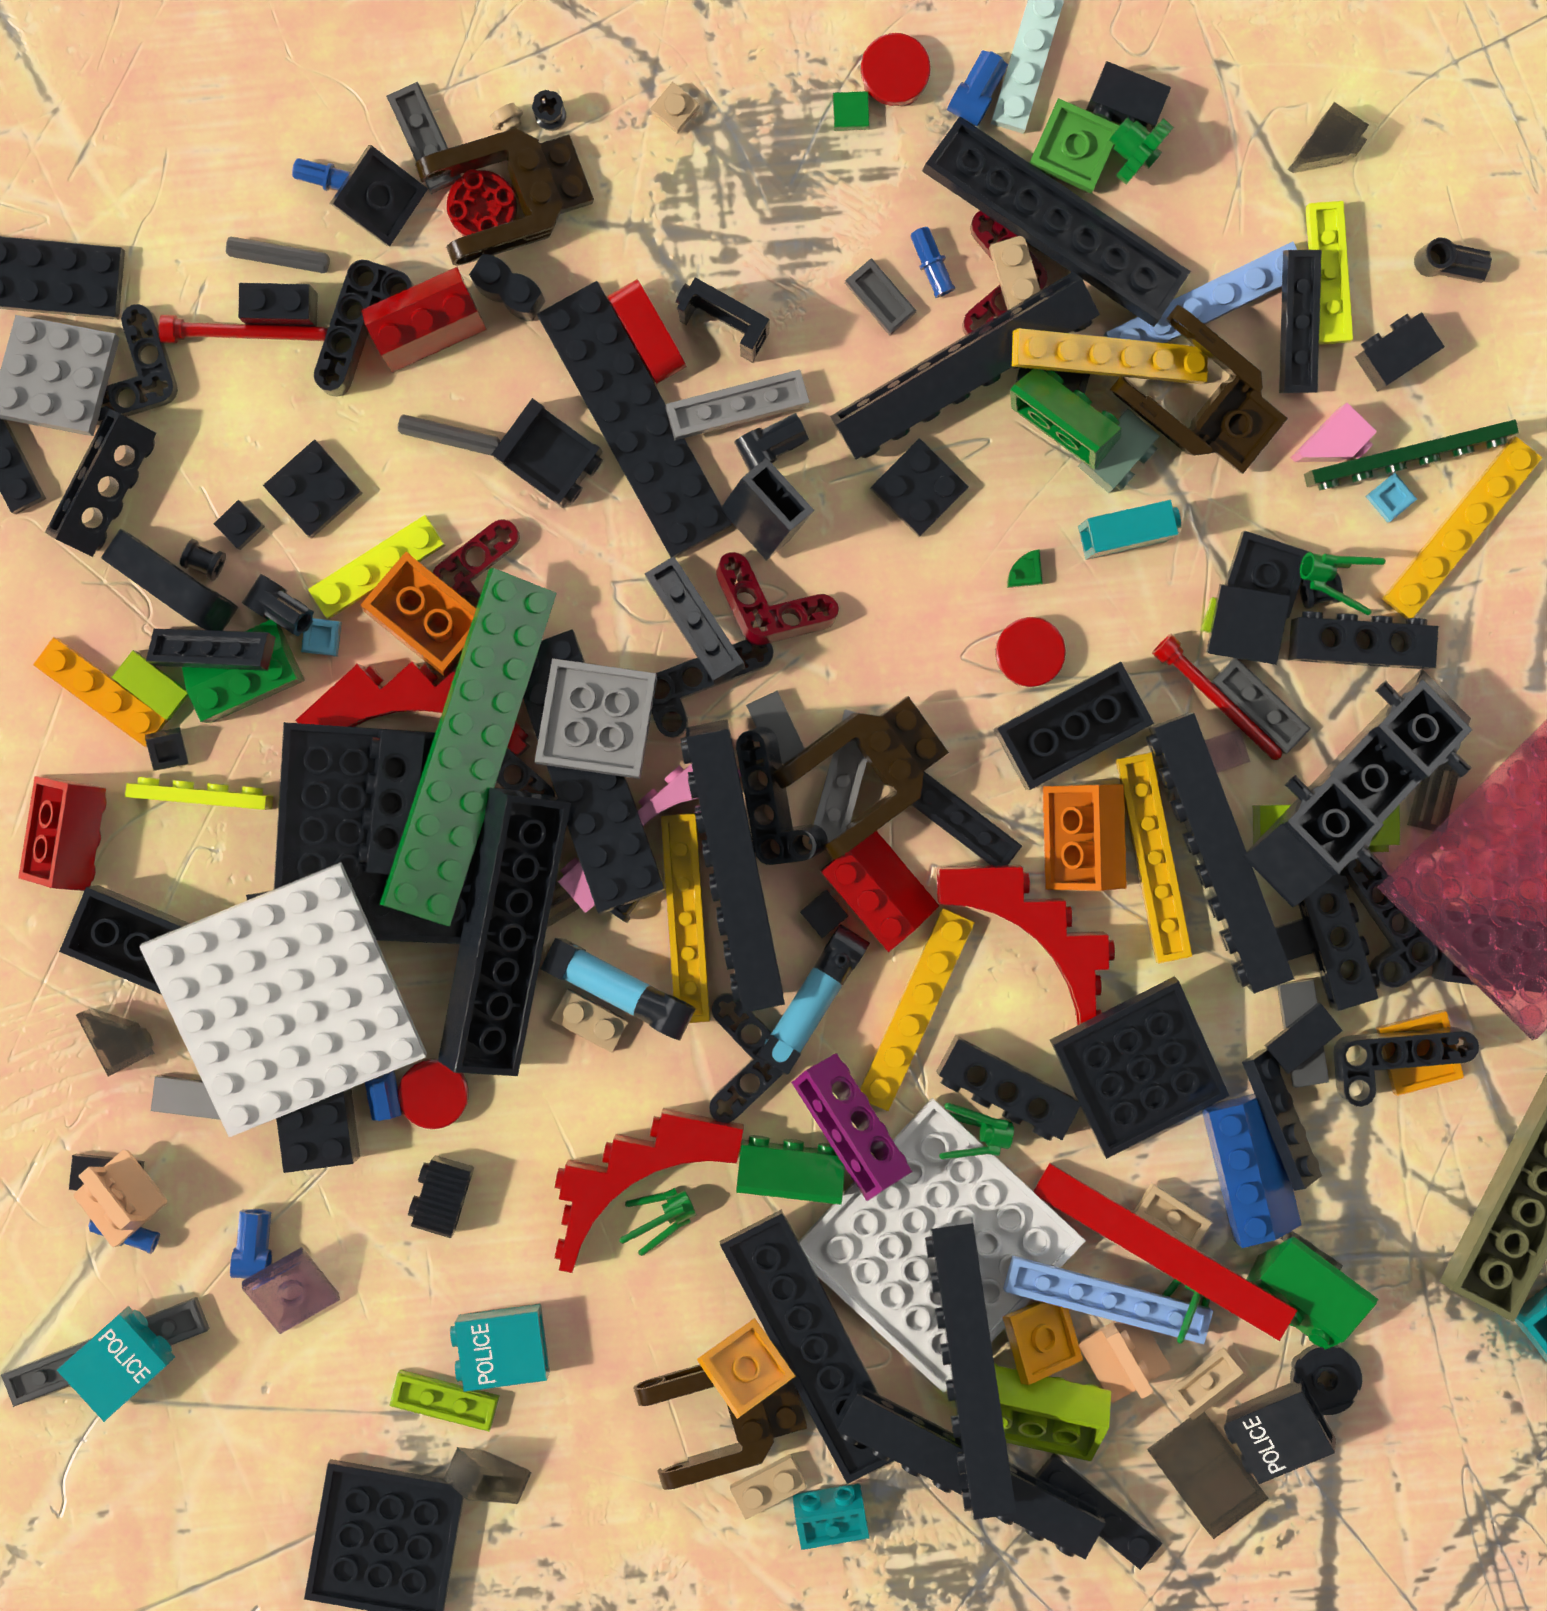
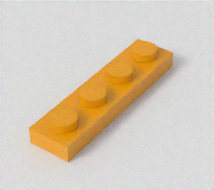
[33,637,168,747]

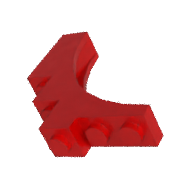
[295,661,531,756]
[936,865,1115,1026]
[554,1108,744,1273]

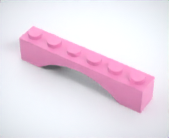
[558,764,741,913]

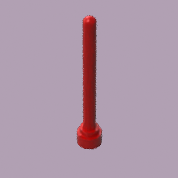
[159,314,328,343]
[1152,634,1283,760]

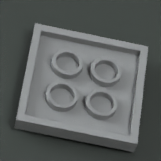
[0,315,120,436]
[535,658,658,779]

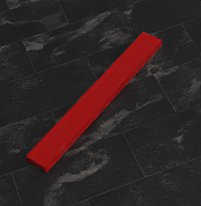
[1033,1163,1297,1341]

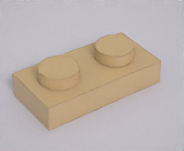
[989,236,1041,310]
[551,988,629,1053]
[1133,1183,1212,1248]
[1169,1347,1247,1420]
[730,1454,807,1520]

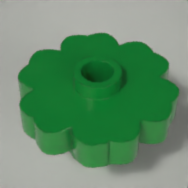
[1109,117,1174,185]

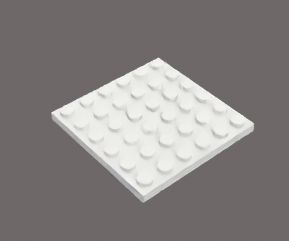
[139,863,427,1137]
[799,1097,1086,1393]

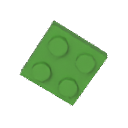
[1029,98,1120,194]

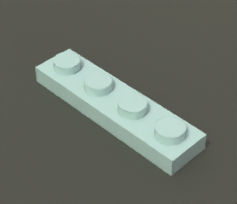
[991,0,1064,134]

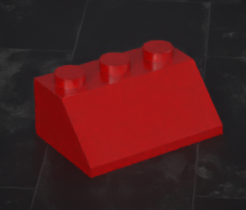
[361,267,487,373]
[18,776,107,891]
[820,831,940,952]

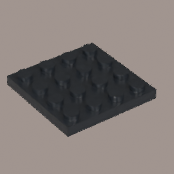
[1050,976,1230,1159]
[304,1459,466,1611]

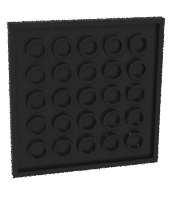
[273,722,483,944]

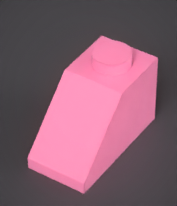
[1290,403,1377,462]

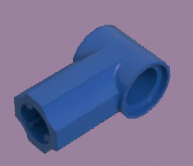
[947,50,1008,127]
[365,1070,403,1121]
[230,1209,272,1281]

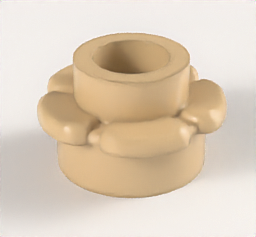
[490,103,523,132]

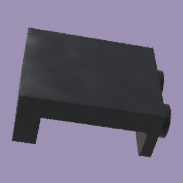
[676,277,770,363]
[491,398,603,508]

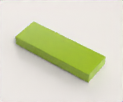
[389,1370,500,1432]

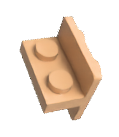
[73,1150,167,1247]
[1078,1321,1171,1403]

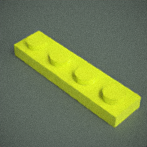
[1306,201,1353,345]
[308,515,445,619]
[125,777,273,810]

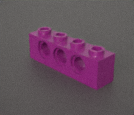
[791,1053,913,1201]

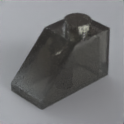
[1287,102,1369,173]
[76,1008,155,1077]
[444,1447,532,1504]

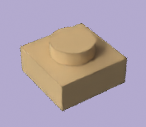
[650,81,700,134]

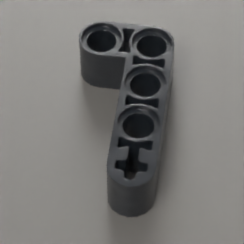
[314,259,414,397]
[101,529,239,631]
[652,640,774,738]
[736,727,828,865]
[1342,858,1438,988]
[1333,1027,1479,1107]

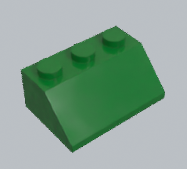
[1010,369,1122,470]
[182,619,305,723]
[736,1135,845,1205]
[1247,1236,1378,1350]

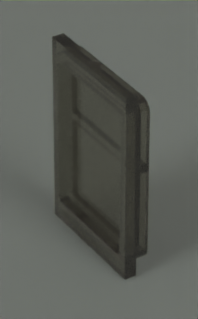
[1147,1412,1269,1539]

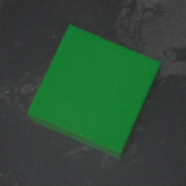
[833,91,869,131]

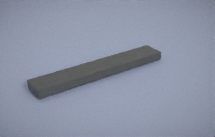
[1,1297,210,1407]

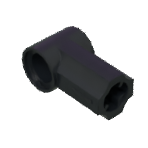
[1414,237,1492,283]
[734,413,809,472]
[242,574,314,636]

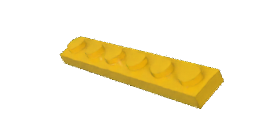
[1012,328,1208,384]
[1381,436,1543,619]
[1116,752,1192,964]
[661,814,710,1023]
[860,908,975,1112]

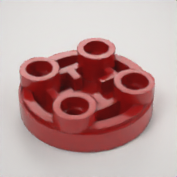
[860,33,930,106]
[447,169,517,237]
[995,617,1066,687]
[398,1059,469,1129]

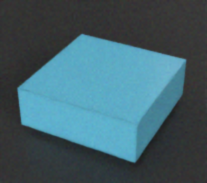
[1365,473,1417,523]
[301,618,342,657]

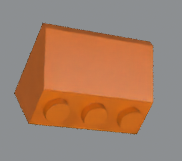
[361,552,476,678]
[1043,784,1127,891]

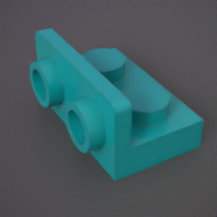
[793,1483,869,1550]

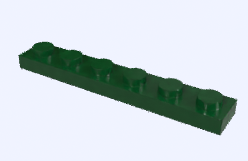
[1304,419,1519,491]

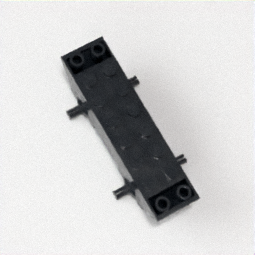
[1242,669,1472,908]

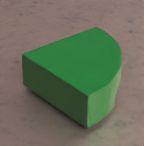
[1007,549,1043,588]

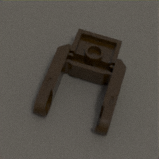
[415,128,594,266]
[1110,305,1288,474]
[772,696,949,860]
[633,1364,807,1490]

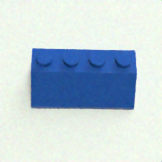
[1202,1094,1302,1248]

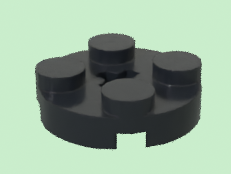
[1290,1344,1362,1415]

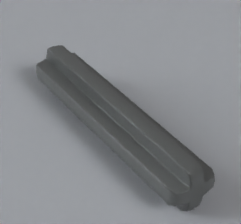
[226,236,330,273]
[398,414,500,456]

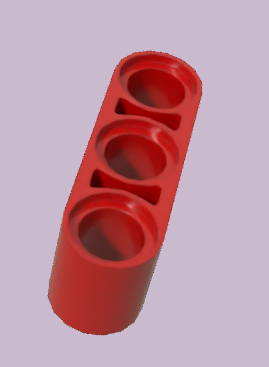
[607,279,687,384]

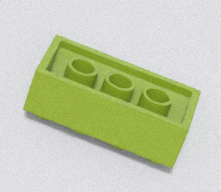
[994,1363,1111,1461]

